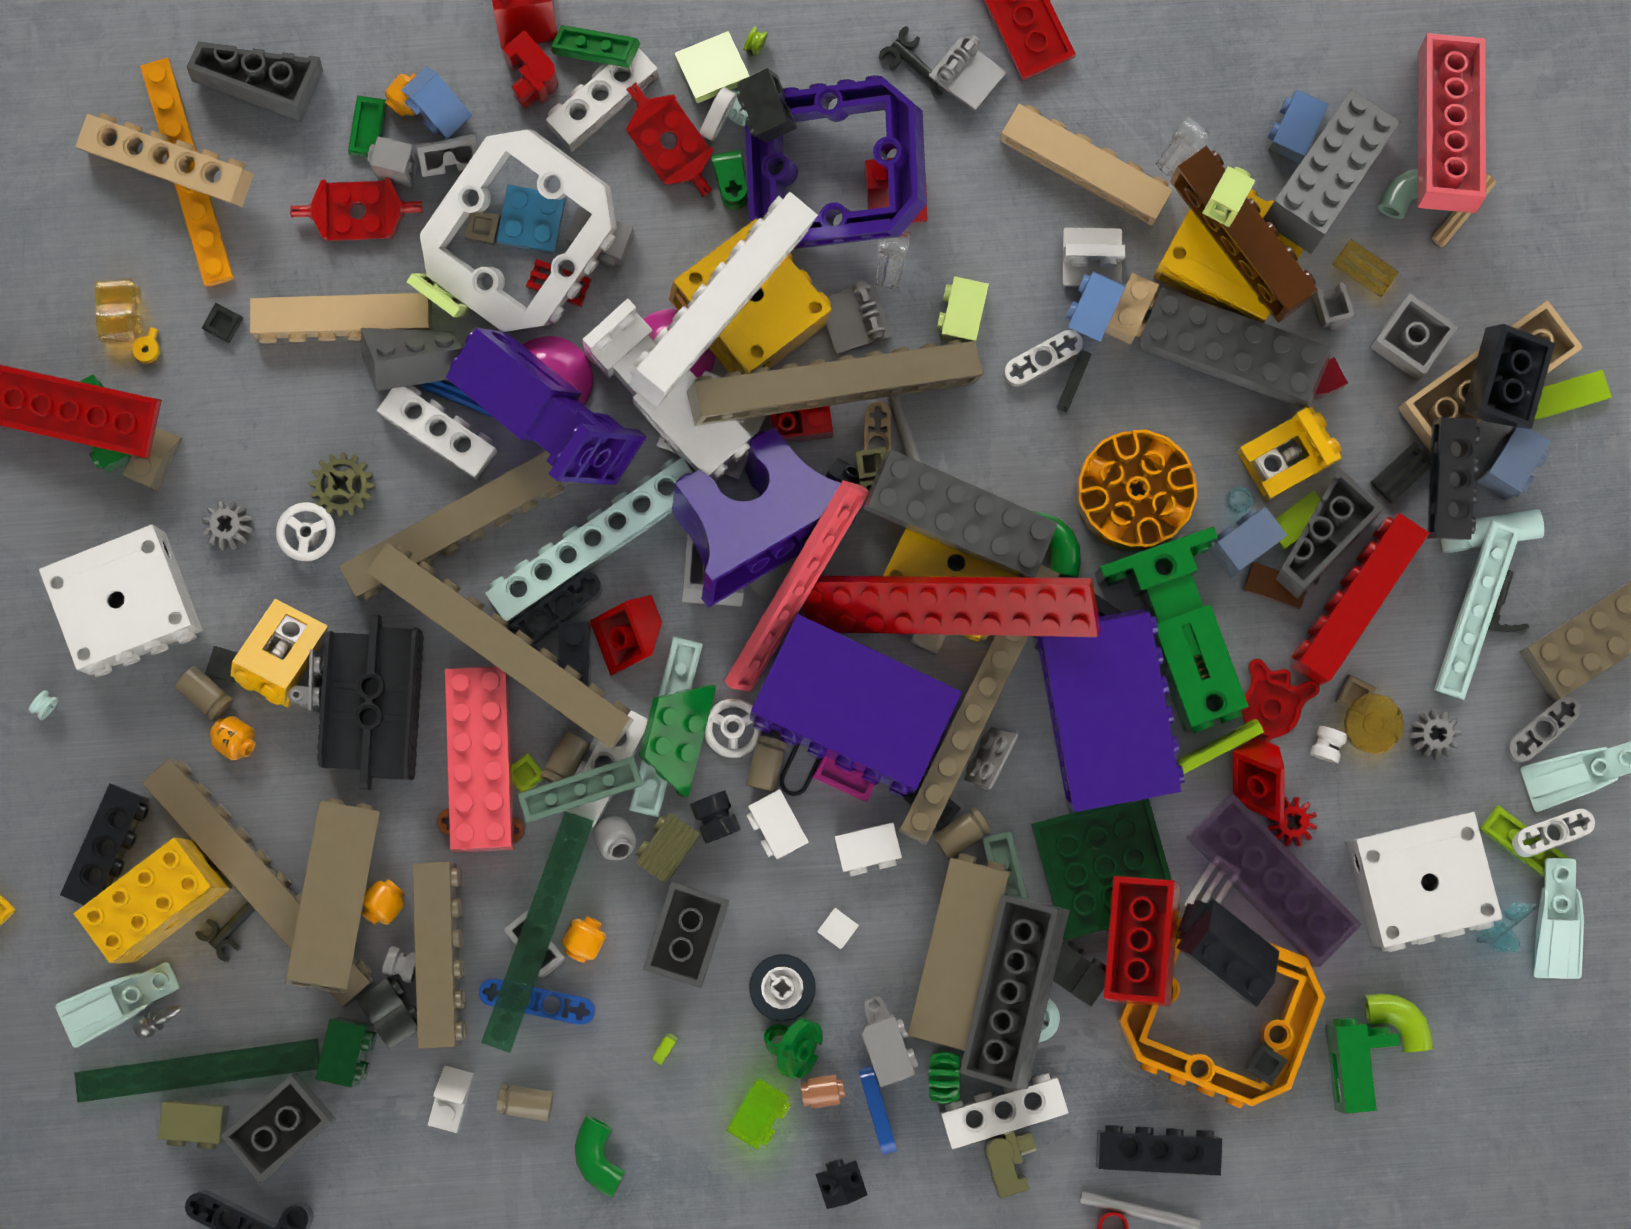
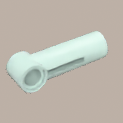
[1440,509,1544,554]

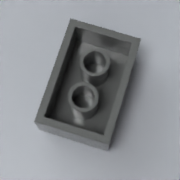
[643,882,730,988]
[220,1073,336,1183]

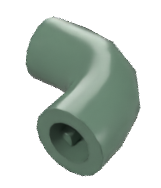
[1377,169,1418,219]

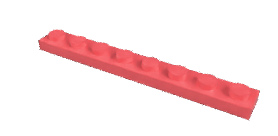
[724,481,870,692]

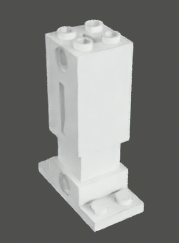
[583,298,751,482]

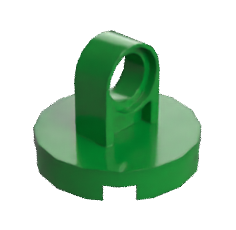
[764,1018,823,1079]

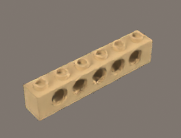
[75,112,254,207]

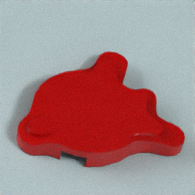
[1241,659,1320,742]

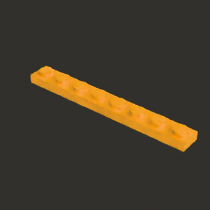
[140,57,235,288]

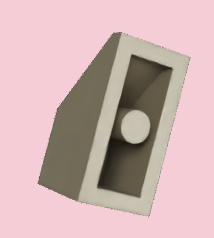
[123,427,182,492]

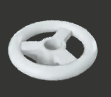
[276,502,336,561]
[704,698,763,758]

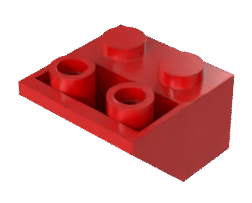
[771,406,833,442]

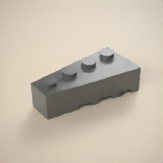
[187,41,323,122]
[1276,468,1384,599]

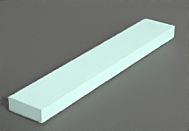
[1434,520,1521,700]
[629,637,703,818]

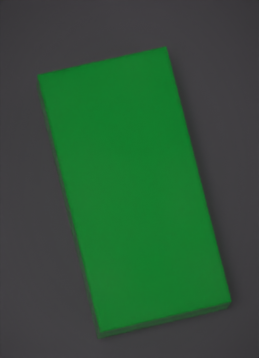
[348,95,387,157]

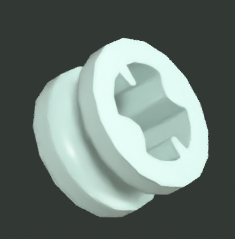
[29,690,58,720]

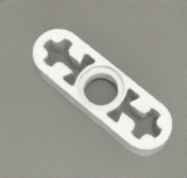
[1004,330,1083,387]
[1512,809,1595,857]

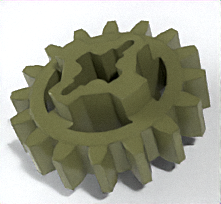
[309,452,376,518]

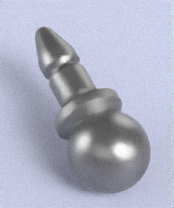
[133,1005,182,1039]

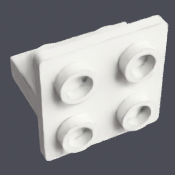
[1062,228,1125,287]

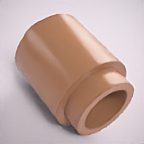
[800,1074,846,1109]

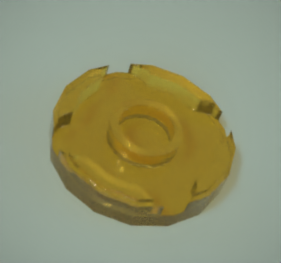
[1344,694,1404,754]

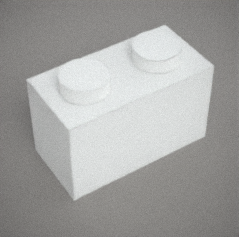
[746,789,809,860]
[834,823,902,877]

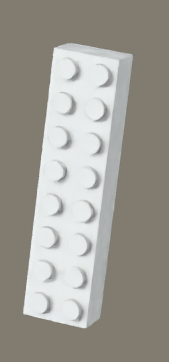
[629,192,818,407]

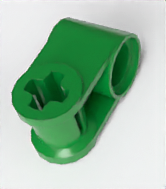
[711,149,747,210]

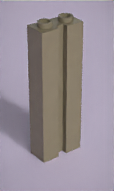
[285,798,380,994]
[908,853,1012,1051]

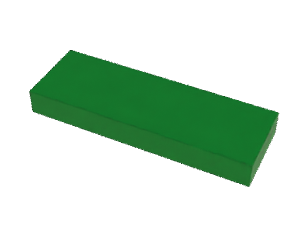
[550,25,640,68]

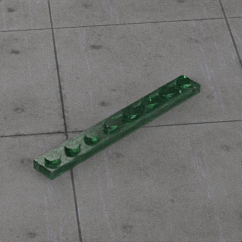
[481,811,594,1053]
[74,1038,320,1103]

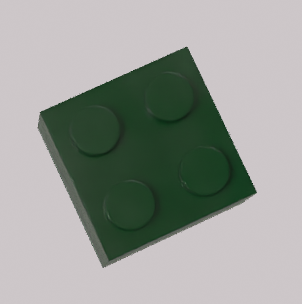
[315,1017,377,1087]

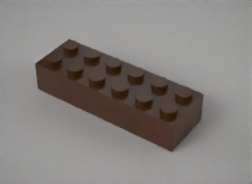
[1170,145,1317,323]

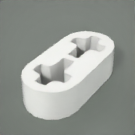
[700,87,737,142]

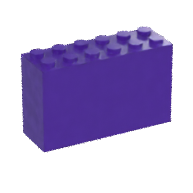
[1036,609,1185,812]
[749,614,962,798]

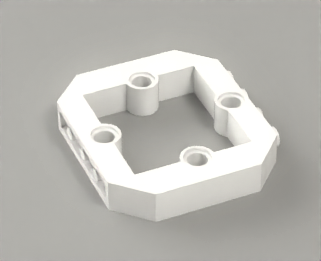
[420,129,617,332]

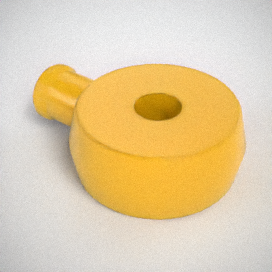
[132,327,160,364]

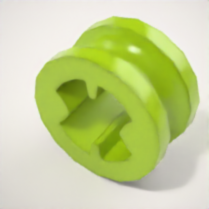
[743,26,768,56]

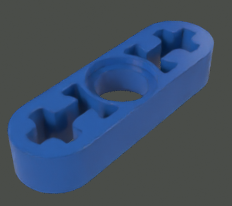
[858,1066,897,1155]

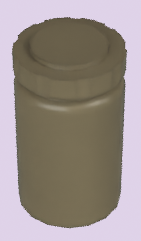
[175,666,233,722]
[540,731,590,784]
[746,735,787,792]
[932,807,991,860]
[496,1083,554,1122]

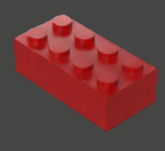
[1104,876,1180,1007]

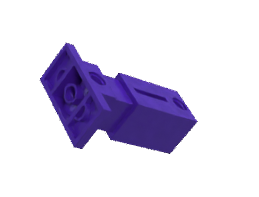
[446,328,647,485]

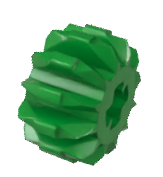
[928,1052,961,1104]

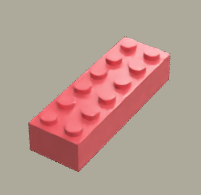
[1418,33,1486,213]
[445,666,515,853]

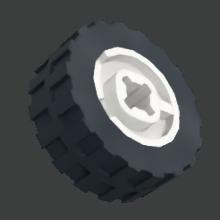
[749,954,816,1021]

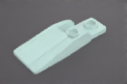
[1520,741,1631,812]
[1533,858,1584,979]
[55,962,180,1048]

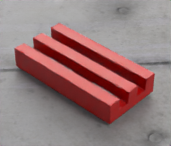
[526,259,592,308]

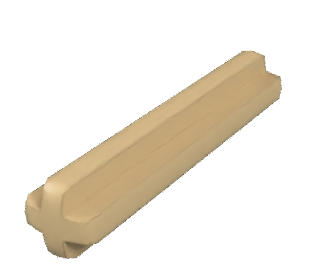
[1431,174,1496,247]

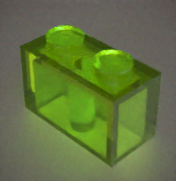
[726,1076,791,1150]

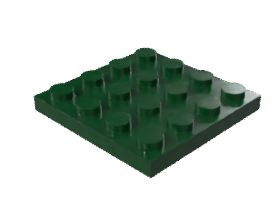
[1031,798,1180,941]

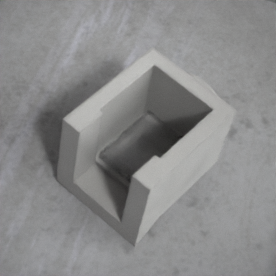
[1312,282,1355,331]

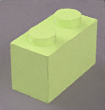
[1202,166,1256,227]
[936,276,989,343]

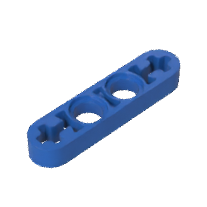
[479,979,595,1025]

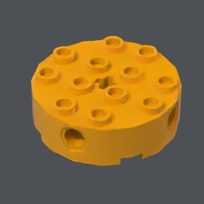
[1075,429,1198,551]

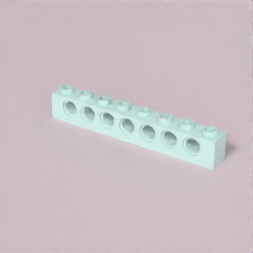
[485,458,693,625]

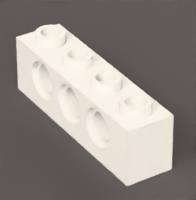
[546,48,659,153]
[377,385,498,481]
[564,710,648,828]
[940,1073,1069,1149]

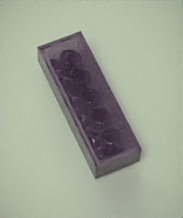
[1186,794,1362,967]

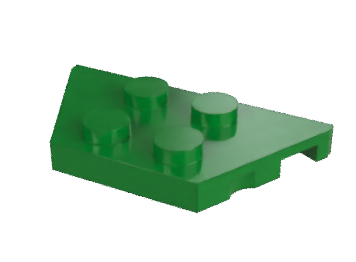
[639,684,716,798]

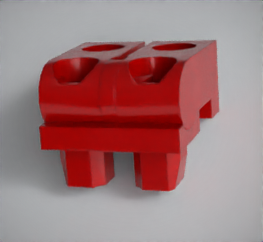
[502,30,558,110]

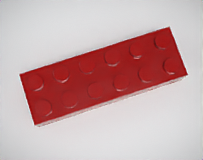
[1290,512,1429,687]

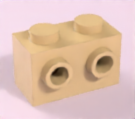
[1105,273,1159,345]

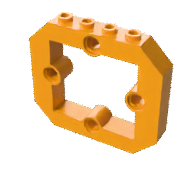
[1117,916,1325,1109]

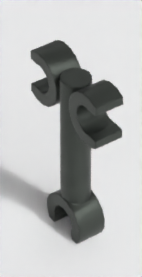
[879,26,943,99]
[195,901,255,962]

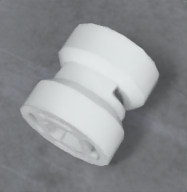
[1310,726,1348,764]

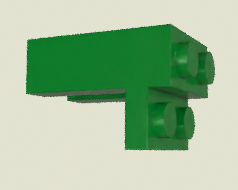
[1325,1017,1400,1114]

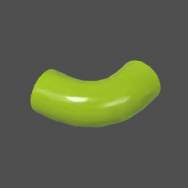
[1364,993,1434,1052]

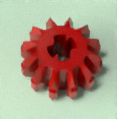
[1266,797,1317,847]

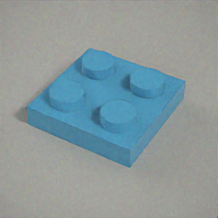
[497,184,566,254]

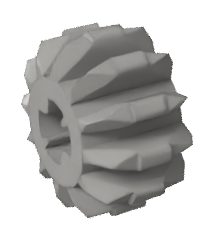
[202,500,253,551]
[1409,709,1462,760]

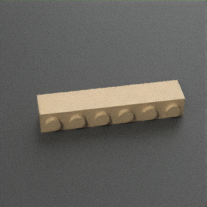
[1000,103,1173,226]
[250,293,432,343]

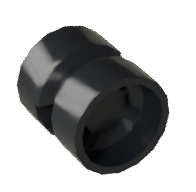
[690,790,741,844]

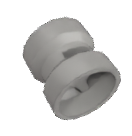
[382,946,416,984]

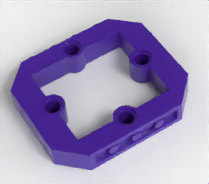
[745,75,927,250]

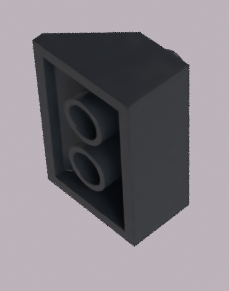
[1462,324,1555,429]
[1176,898,1280,1007]

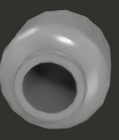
[593,816,636,860]

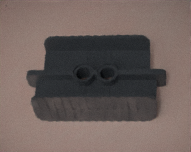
[317,614,424,790]

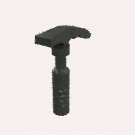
[1488,570,1529,632]

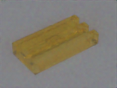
[1333,239,1399,298]

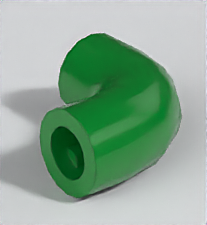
[1033,511,1081,578]
[574,1115,626,1198]

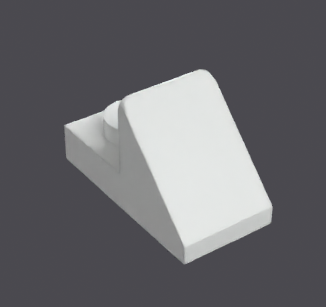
[428,1065,474,1133]

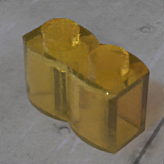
[95,279,143,343]

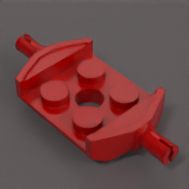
[625,82,713,198]
[290,177,423,241]

